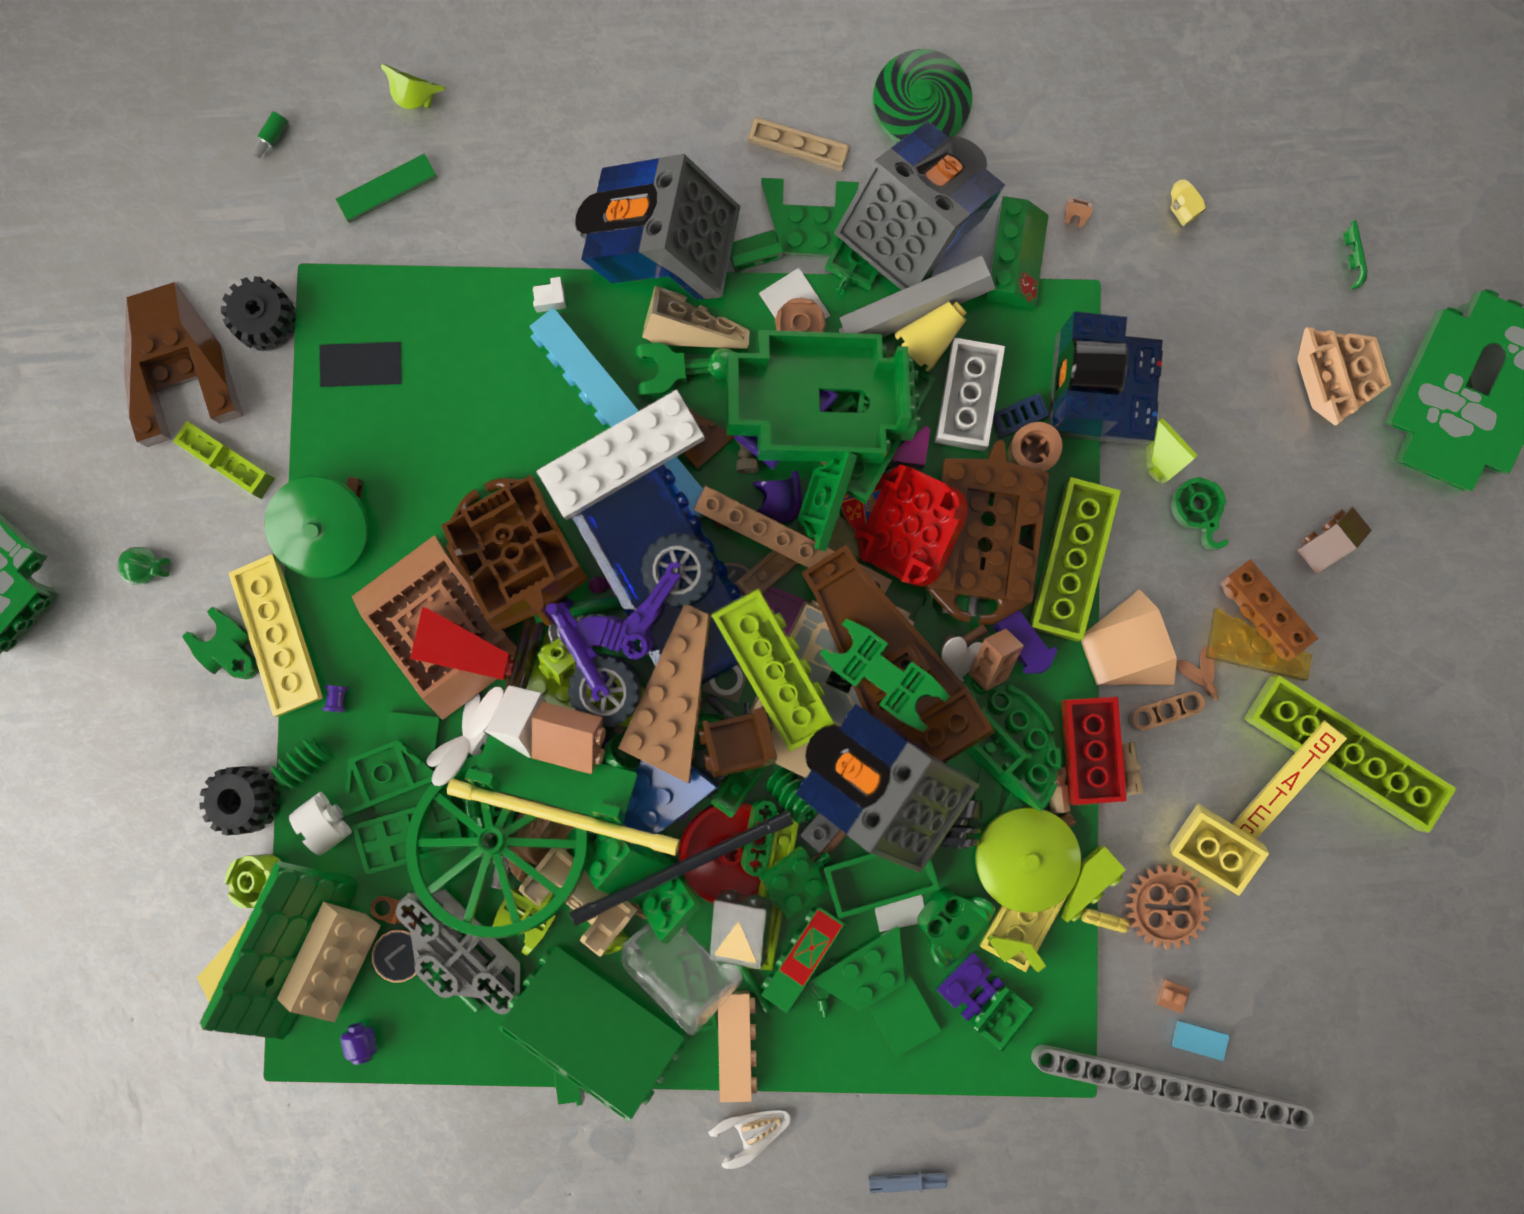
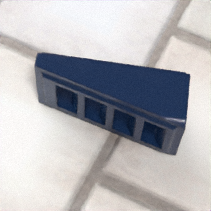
[993,393,1049,438]

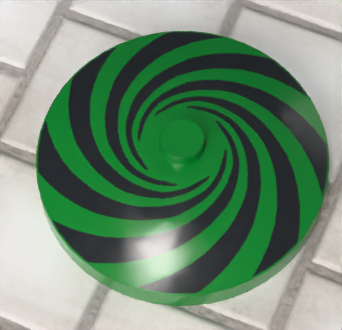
[872,49,972,149]

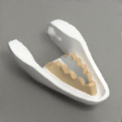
[708,1110,791,1169]

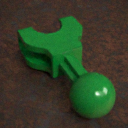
[635,343,735,398]

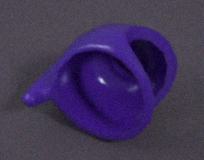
[752,470,802,523]

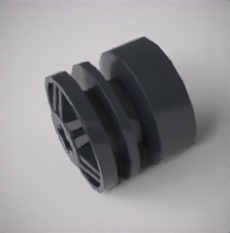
[939,800,983,849]

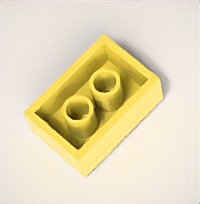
[1169,804,1269,896]

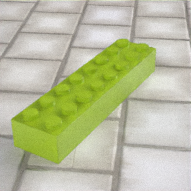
[1243,675,1457,833]

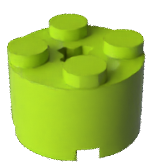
[225,854,282,908]

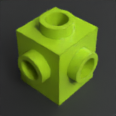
[538,638,577,686]

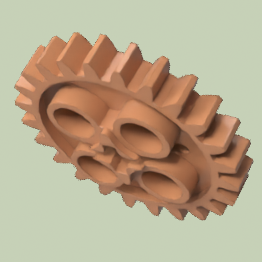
[1124,864,1211,950]

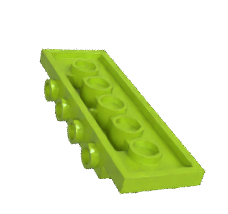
[712,588,836,752]

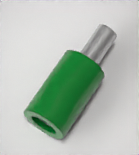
[252,111,289,159]

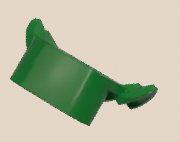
[917,888,995,969]

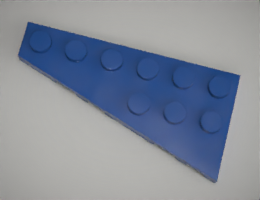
[594,761,720,841]

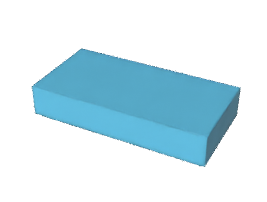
[1171,1020,1230,1061]

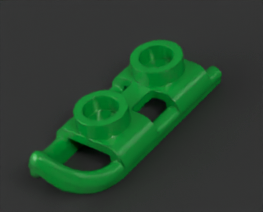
[1343,220,1368,290]

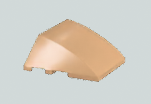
[1297,327,1392,425]
[1081,589,1177,685]

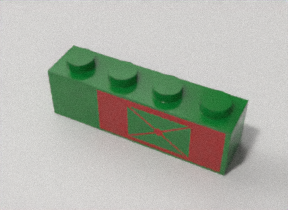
[761,906,847,1013]

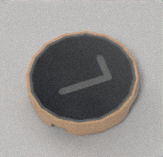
[372,929,424,983]

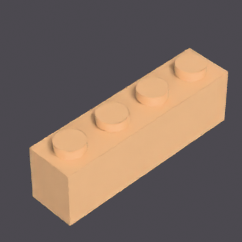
[718,990,757,1102]

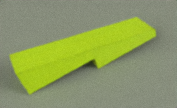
[173,421,275,499]

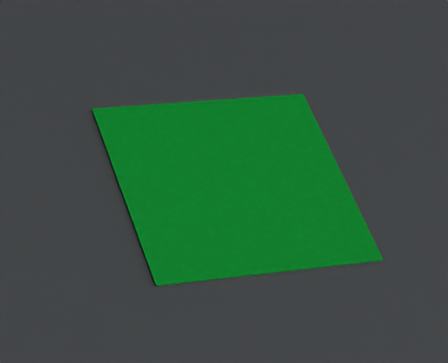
[263,263,1101,1098]

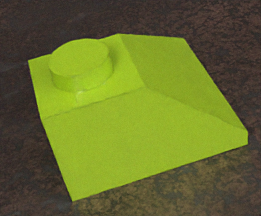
[1146,418,1198,484]

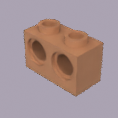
[969,629,1024,691]

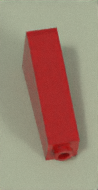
[410,607,515,681]

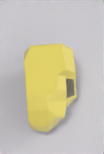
[1170,179,1207,226]

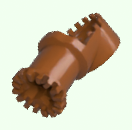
[370,896,423,927]

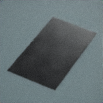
[319,342,401,387]

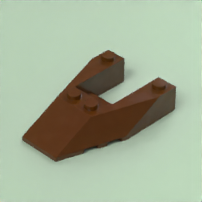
[124,282,244,447]

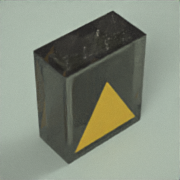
[710,890,773,969]

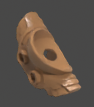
[507,807,574,882]

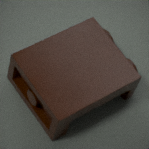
[697,707,777,778]

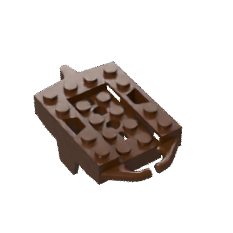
[925,440,1049,625]
[441,475,588,632]

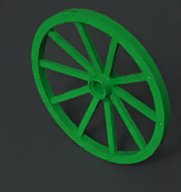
[406,754,589,938]

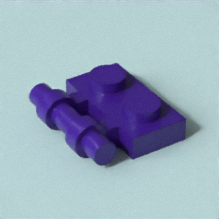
[936,952,1004,1021]

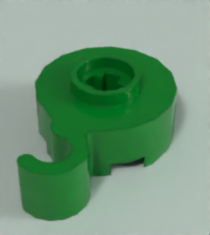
[1170,477,1229,551]

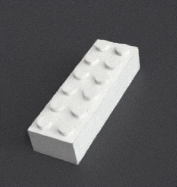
[537,390,704,520]

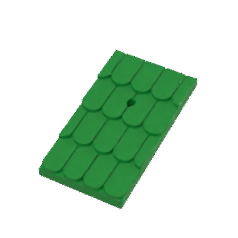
[197,860,356,1040]

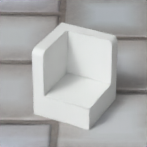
[533,277,567,313]

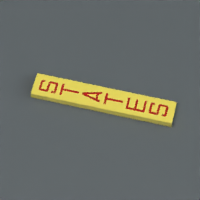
[1232,720,1347,839]

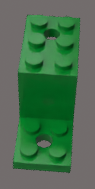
[566,815,702,944]

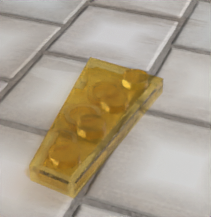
[1205,607,1312,681]

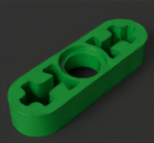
[741,799,777,876]

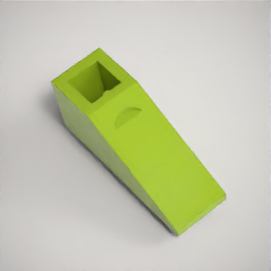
[1061,845,1126,922]

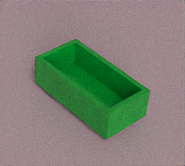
[823,852,940,919]

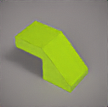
[986,935,1046,972]

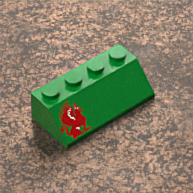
[985,196,1049,309]

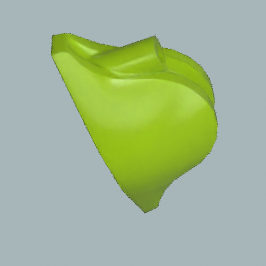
[381,63,446,109]

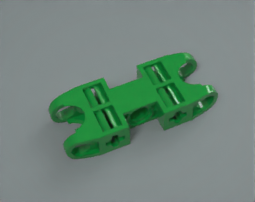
[820,619,951,732]

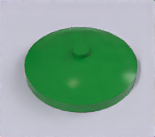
[264,475,369,578]

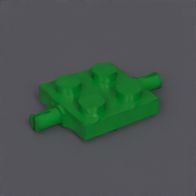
[824,238,879,294]
[755,846,832,920]

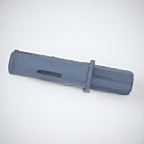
[869,1171,948,1194]

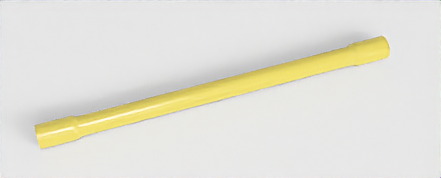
[447,779,680,856]

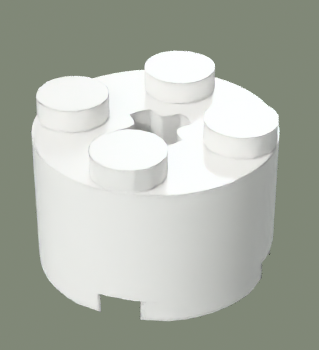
[289,792,352,855]

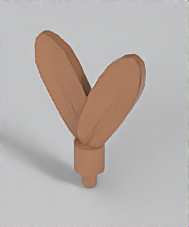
[1176,646,1219,701]

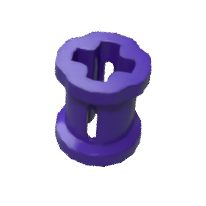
[322,685,349,713]

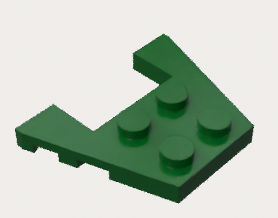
[761,178,859,257]

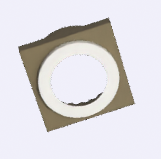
[702,654,747,703]

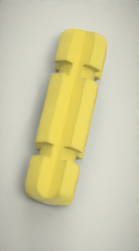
[1081,908,1129,933]

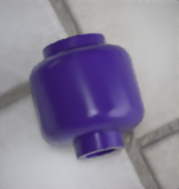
[340,1022,378,1065]

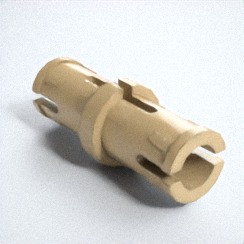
[1122,742,1144,795]

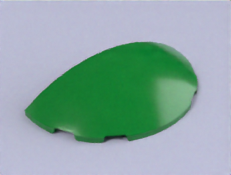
[963,678,1061,811]

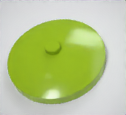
[975,807,1081,913]

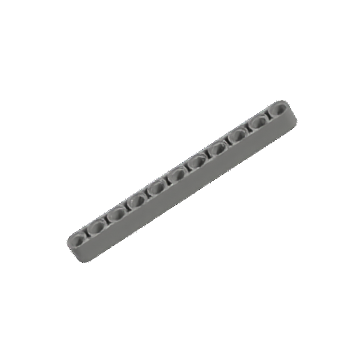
[1031,1045,1314,1131]

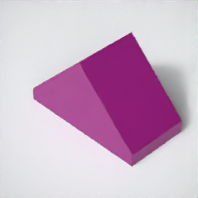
[889,426,930,469]

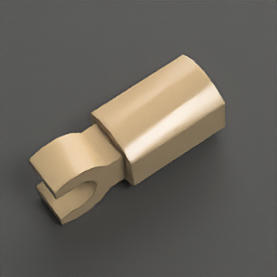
[1049,767,1070,813]

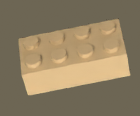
[277,902,380,1022]

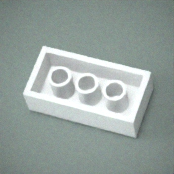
[934,338,1005,452]

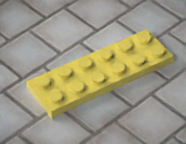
[229,554,323,717]

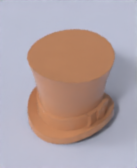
[1007,422,1062,472]

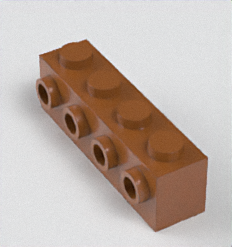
[1220,559,1319,662]

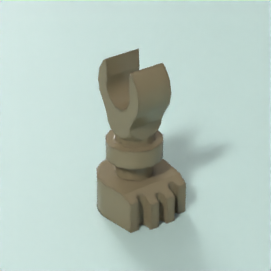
[736,440,759,474]

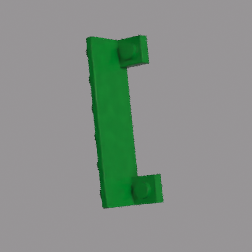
[465,735,638,825]

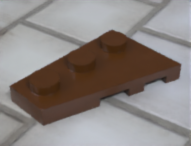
[666,395,734,470]

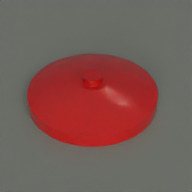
[679,802,765,906]

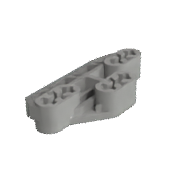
[396,889,520,1015]

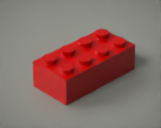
[1061,697,1127,805]

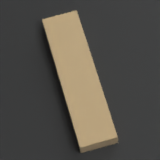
[747,117,850,171]

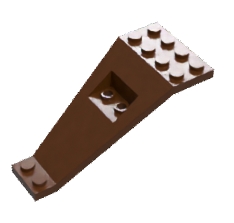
[802,545,995,767]

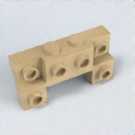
[519,848,637,957]

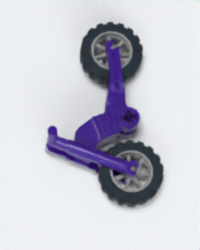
[546,534,715,727]

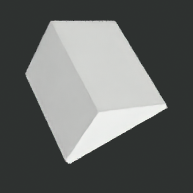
[485,686,547,758]

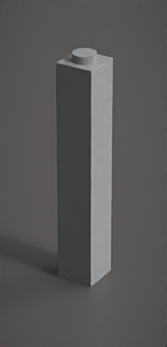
[839,255,995,338]

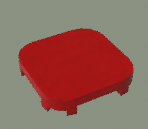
[854,465,968,587]

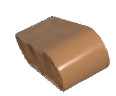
[1128,691,1205,730]

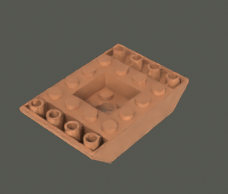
[352,535,517,720]

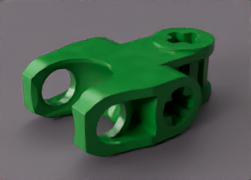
[182,607,259,680]

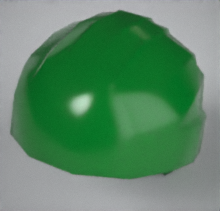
[117,547,171,585]
[603,727,640,772]

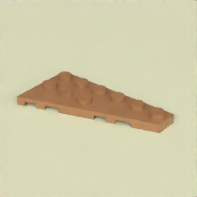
[619,604,711,784]

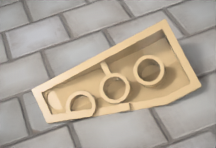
[642,286,750,349]

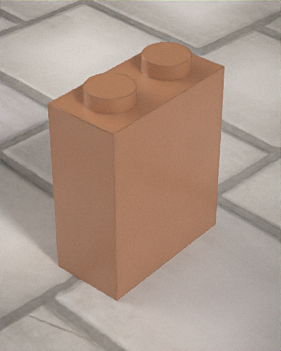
[532,702,605,774]

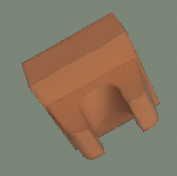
[1065,196,1093,227]
[1156,979,1191,1014]

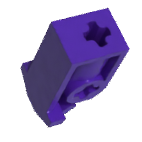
[992,611,1057,674]

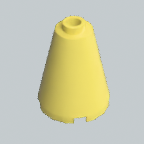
[895,301,967,372]

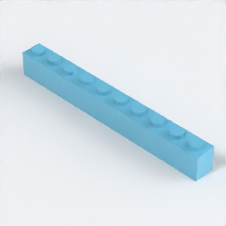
[529,307,705,526]

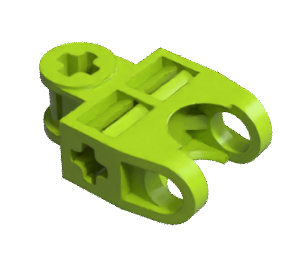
[493,887,558,956]

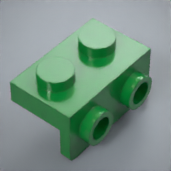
[974,987,1035,1051]

